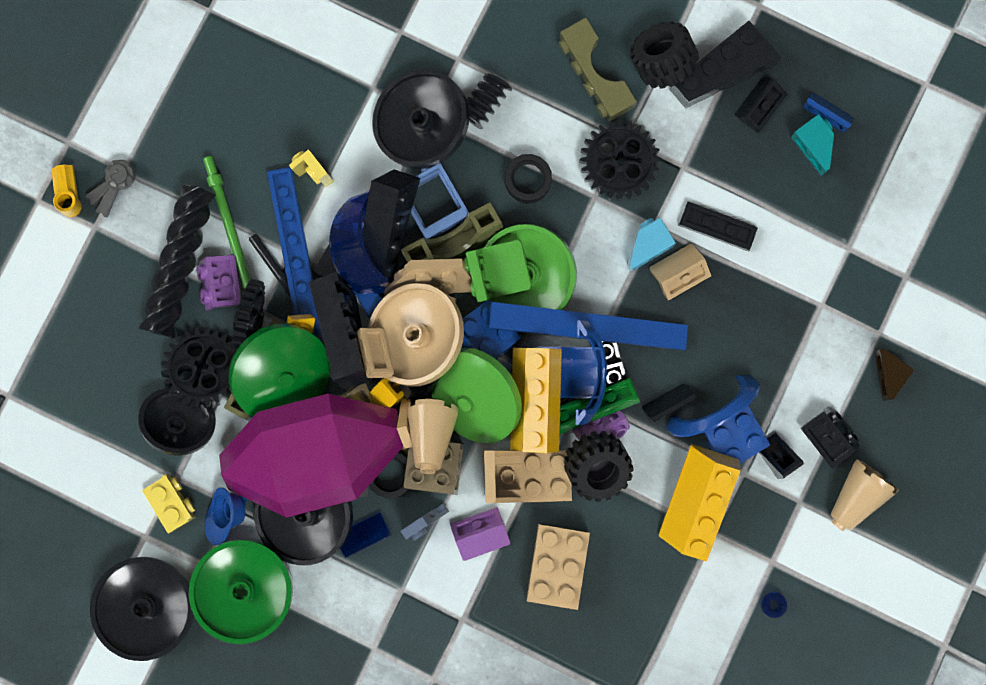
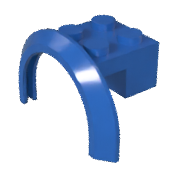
[461,299,521,360]
[537,320,607,425]
[666,375,770,464]

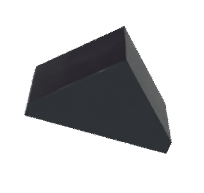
[759,432,804,479]

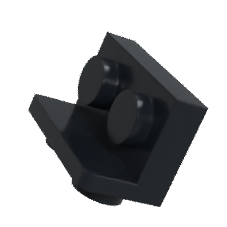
[800,406,860,468]

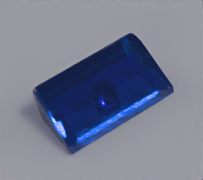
[341,513,391,558]

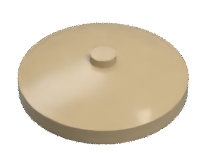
[368,283,464,386]

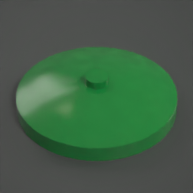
[229,324,331,417]
[189,540,293,644]

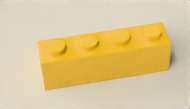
[510,348,562,453]
[658,444,741,562]

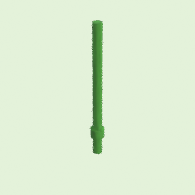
[203,156,251,291]

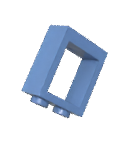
[411,163,469,239]

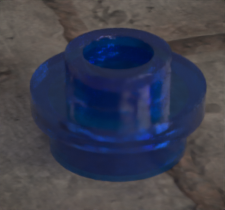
[761,592,787,618]

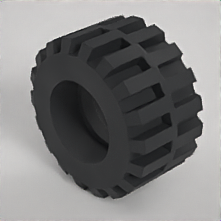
[630,21,699,89]
[564,431,634,502]

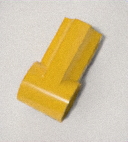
[51,164,82,217]

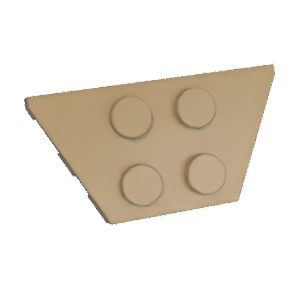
[383,259,473,295]

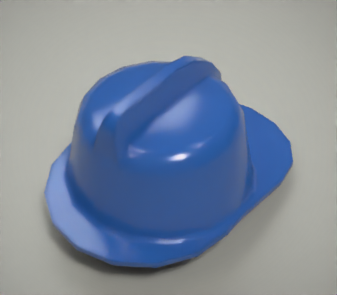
[205,487,247,545]

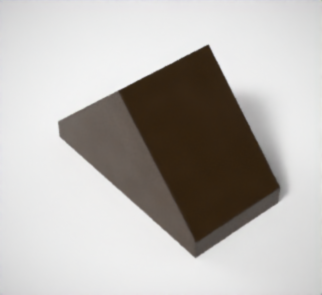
[874,349,914,401]

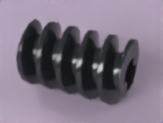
[466,73,512,129]

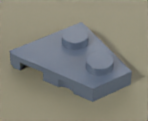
[401,503,449,541]

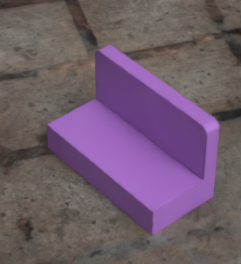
[450,507,510,561]

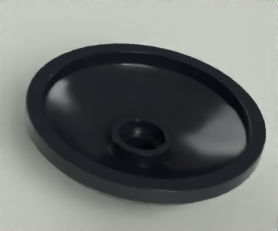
[138,386,216,456]

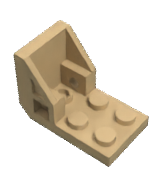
[484,450,572,503]

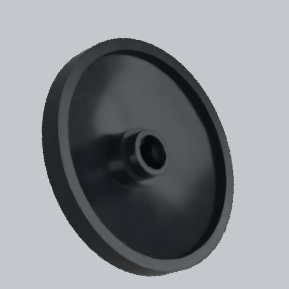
[372,69,470,169]
[254,501,353,566]
[90,557,194,661]

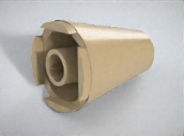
[407,399,458,474]
[830,459,899,531]

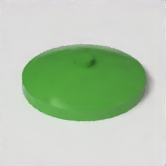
[484,224,577,310]
[430,347,522,443]

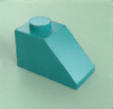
[791,114,834,176]

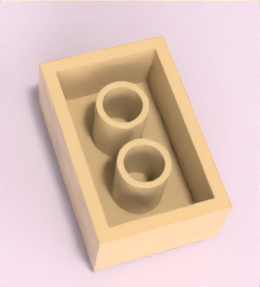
[526,524,590,610]

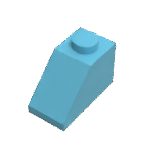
[628,218,676,272]

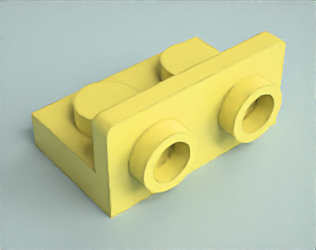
[289,150,334,187]
[142,474,196,534]

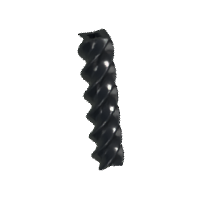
[138,184,216,338]

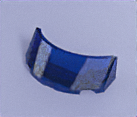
[329,190,388,294]

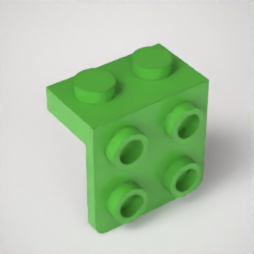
[464,240,532,302]

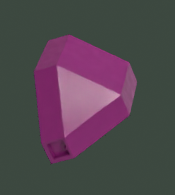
[219,394,403,518]

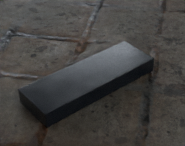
[678,202,758,252]

